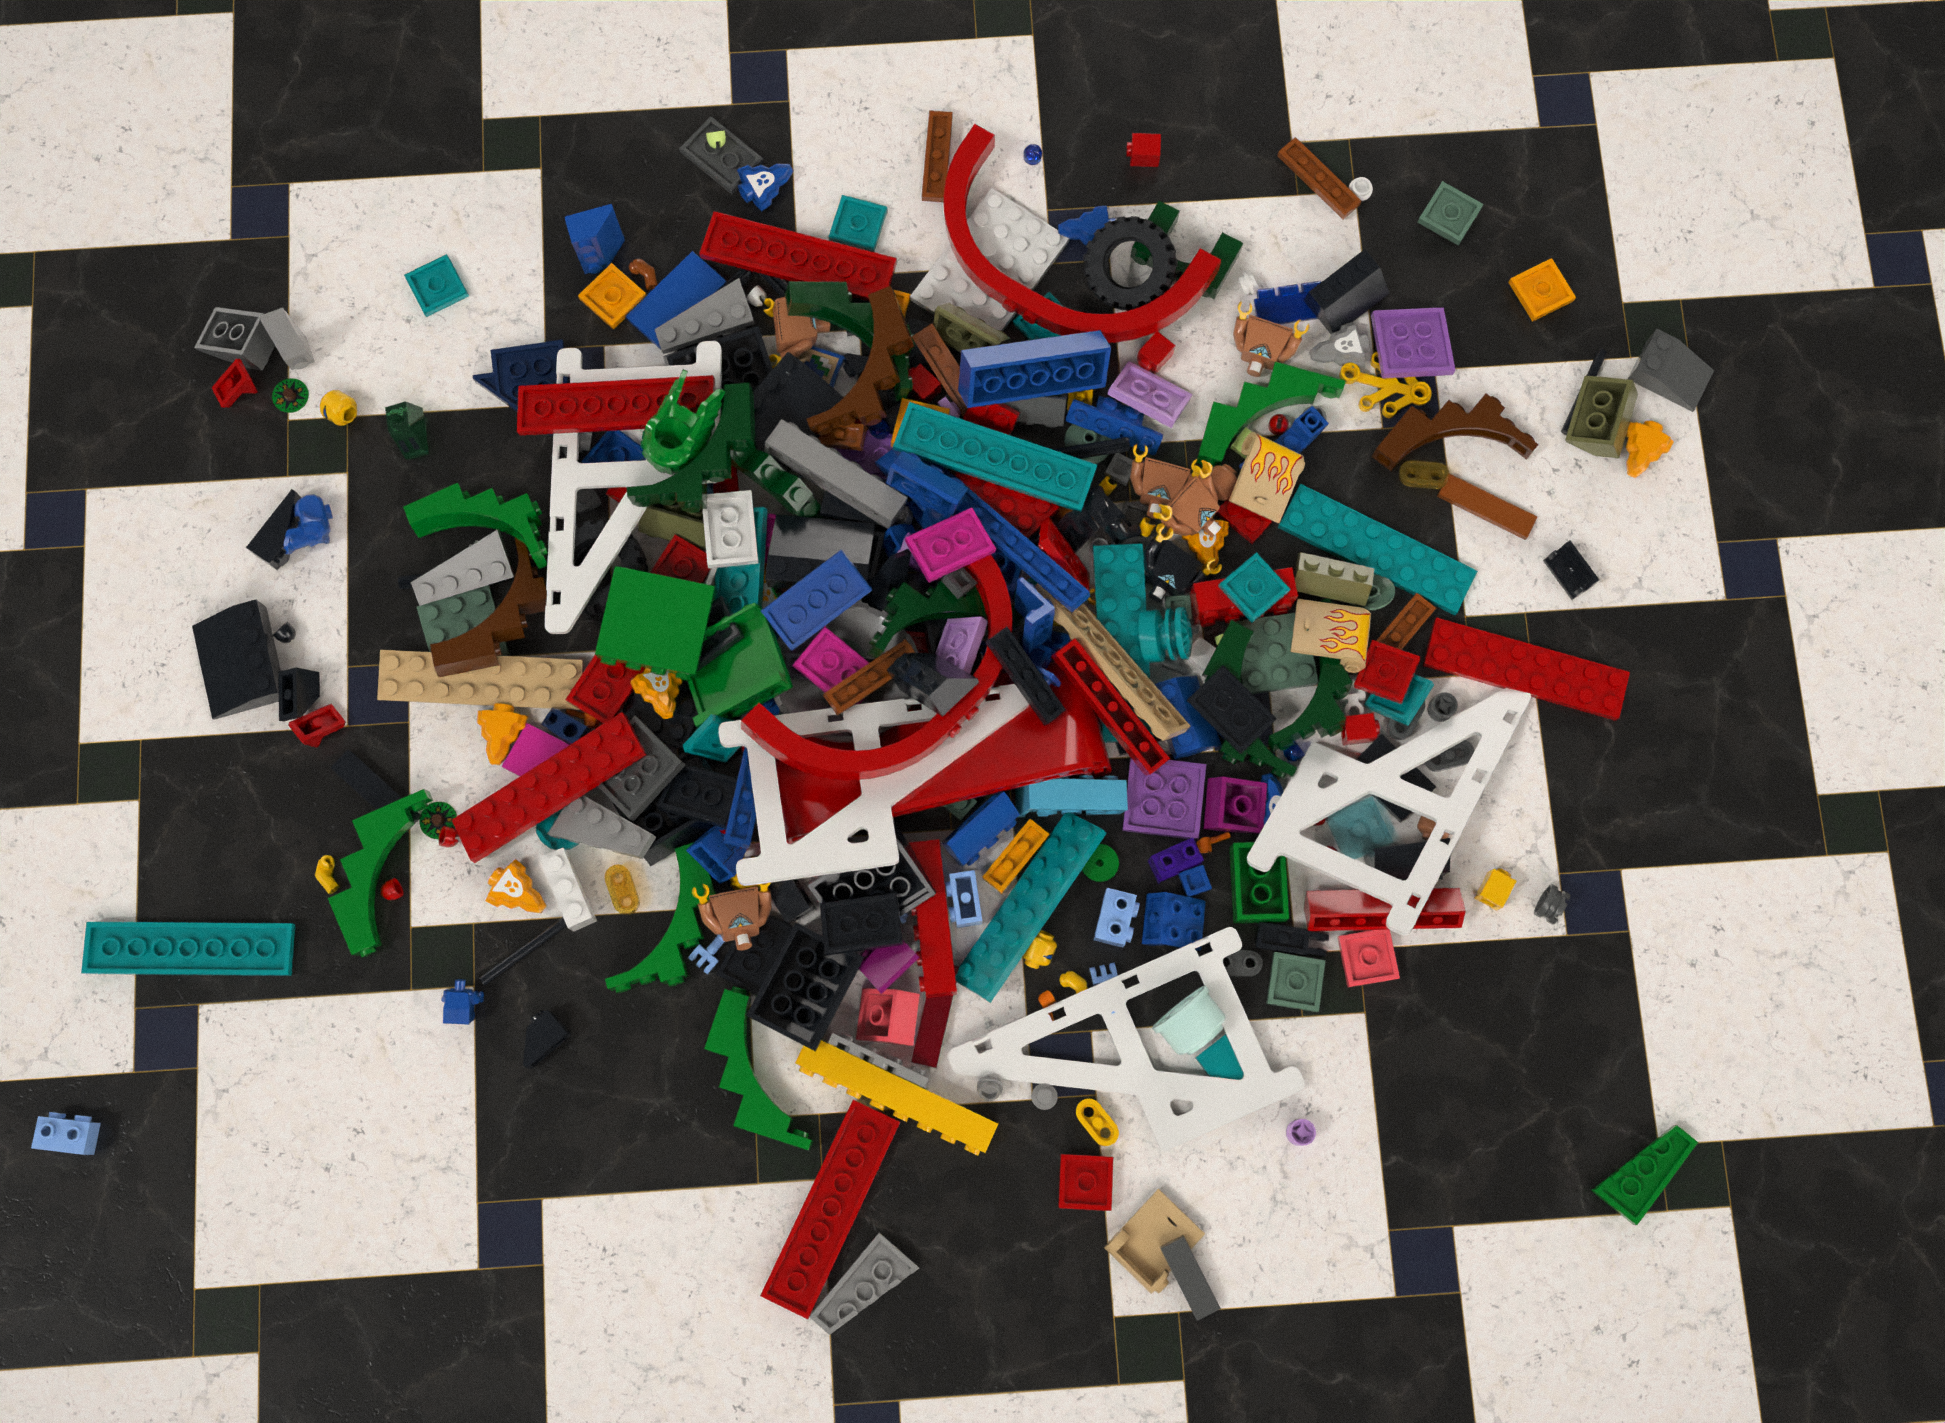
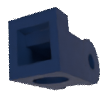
[541,708,591,745]

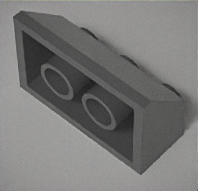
[1004,393,1067,428]

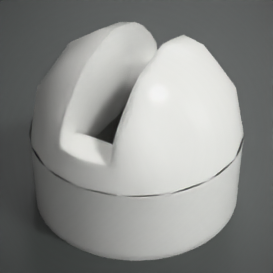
[746,285,767,306]

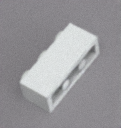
[539,848,597,932]

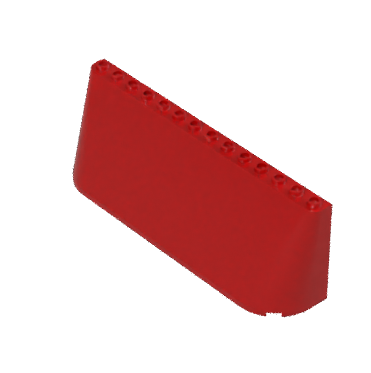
[742,661,1112,845]

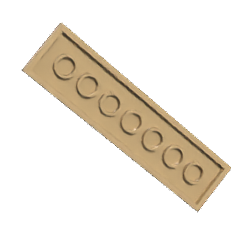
[1035,583,1191,741]
[377,650,584,710]

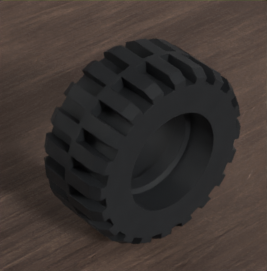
[1083,216,1178,311]
[557,519,649,619]

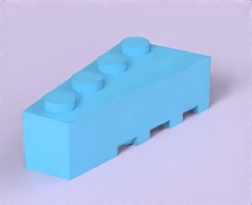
[1015,775,1128,817]

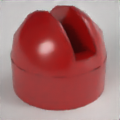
[1268,414,1289,435]
[438,826,459,847]
[381,878,403,900]

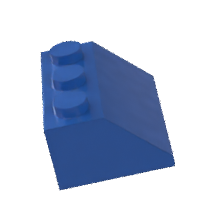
[565,204,625,274]
[886,451,968,518]
[1154,676,1221,761]
[940,791,1020,866]

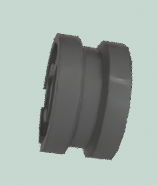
[1534,884,1571,925]

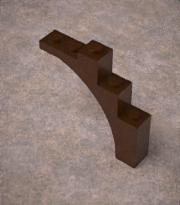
[807,286,914,435]
[1372,393,1539,471]
[430,538,547,678]

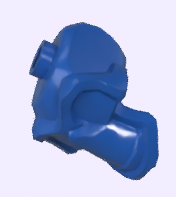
[284,494,333,554]

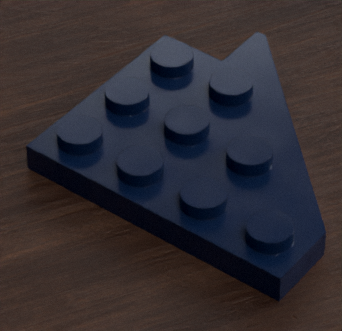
[472,340,569,436]

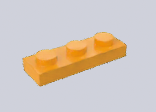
[982,819,1050,894]

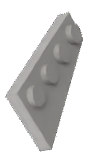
[655,278,755,354]
[411,529,515,606]
[547,795,656,859]
[828,1033,929,1089]
[810,1233,919,1335]

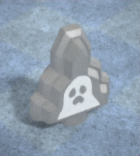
[1309,322,1369,368]

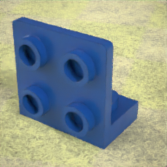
[1014,577,1055,653]
[1142,892,1206,951]

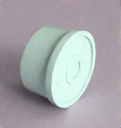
[1152,985,1225,1055]

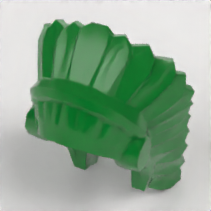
[641,369,725,475]

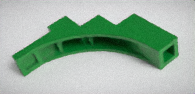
[403,483,548,569]
[605,842,717,993]

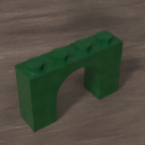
[1130,201,1243,299]

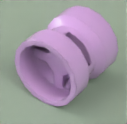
[1286,1119,1316,1146]

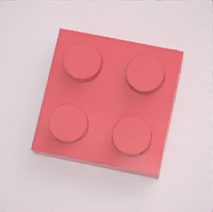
[1337,929,1400,988]

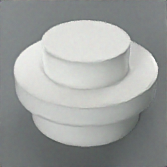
[1349,177,1373,201]
[1238,271,1258,295]

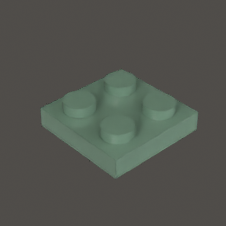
[1417,181,1484,246]
[1266,952,1326,1012]

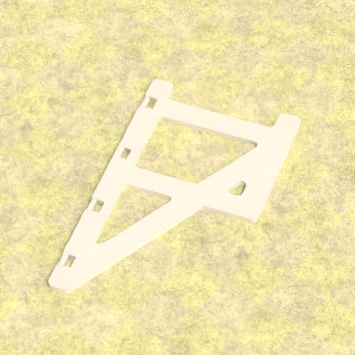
[545,341,722,634]
[718,684,1029,886]
[1247,688,1531,936]
[948,927,1305,1151]

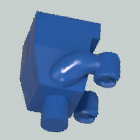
[883,524,919,558]
[441,979,484,1025]

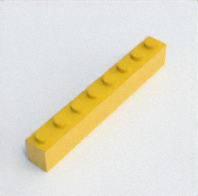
[795,1041,998,1156]

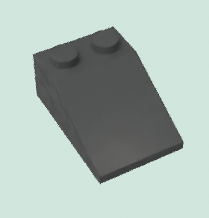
[194,307,275,370]
[1628,329,1714,412]

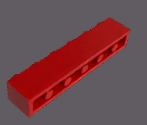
[1051,638,1170,775]
[909,839,957,998]
[1304,888,1466,931]

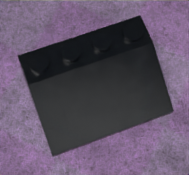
[663,326,773,414]
[754,352,844,473]
[765,514,876,597]
[192,599,281,720]
[611,752,714,867]
[807,823,936,916]
[746,923,864,1052]

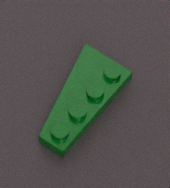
[1591,1125,1698,1225]

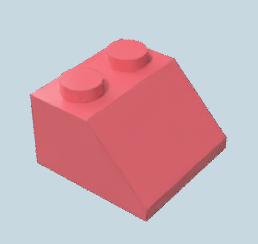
[856,988,920,1046]

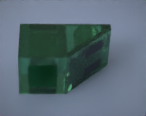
[385,401,429,460]

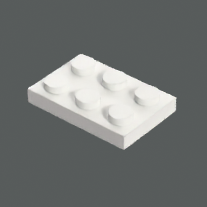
[703,490,759,569]

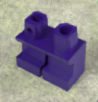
[1148,837,1204,884]

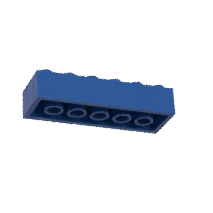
[958,330,1111,408]

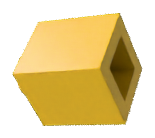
[1474,868,1517,911]

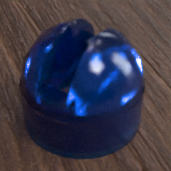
[1023,144,1042,165]
[869,419,890,440]
[1283,741,1305,762]

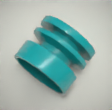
[1139,607,1193,663]

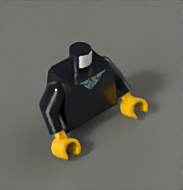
[1083,476,1156,545]
[1143,523,1222,602]

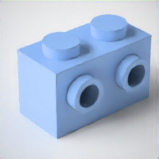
[945,870,982,928]
[1093,888,1140,948]
[31,1112,101,1155]

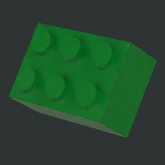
[1229,842,1289,923]

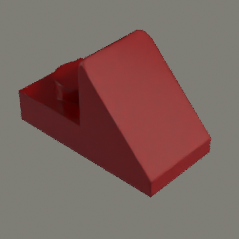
[212,359,258,408]
[288,704,346,748]

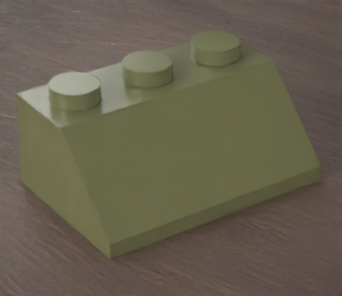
[933,303,1011,353]
[1565,376,1638,459]
[638,502,706,551]
[1294,552,1375,606]

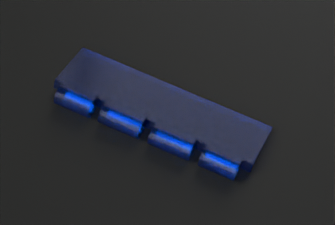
[1253,281,1321,325]

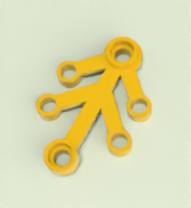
[1339,352,1432,418]

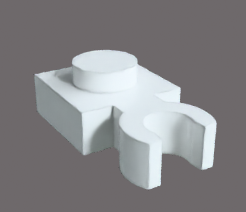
[1339,674,1366,716]

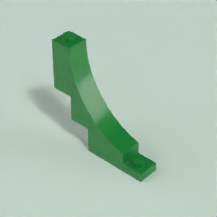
[1196,362,1346,468]
[328,789,433,958]
[704,986,813,1150]

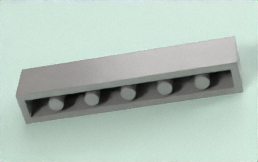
[764,419,907,529]

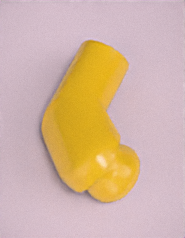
[315,855,340,895]
[1059,971,1088,994]

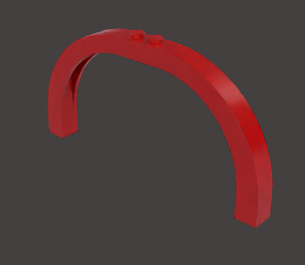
[943,124,1221,343]
[741,515,1012,780]

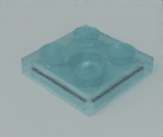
[1326,797,1394,860]

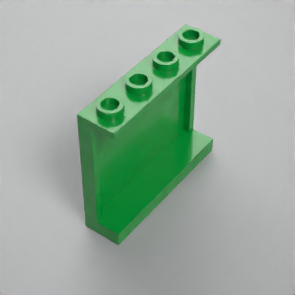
[595,566,717,681]
[688,602,793,728]

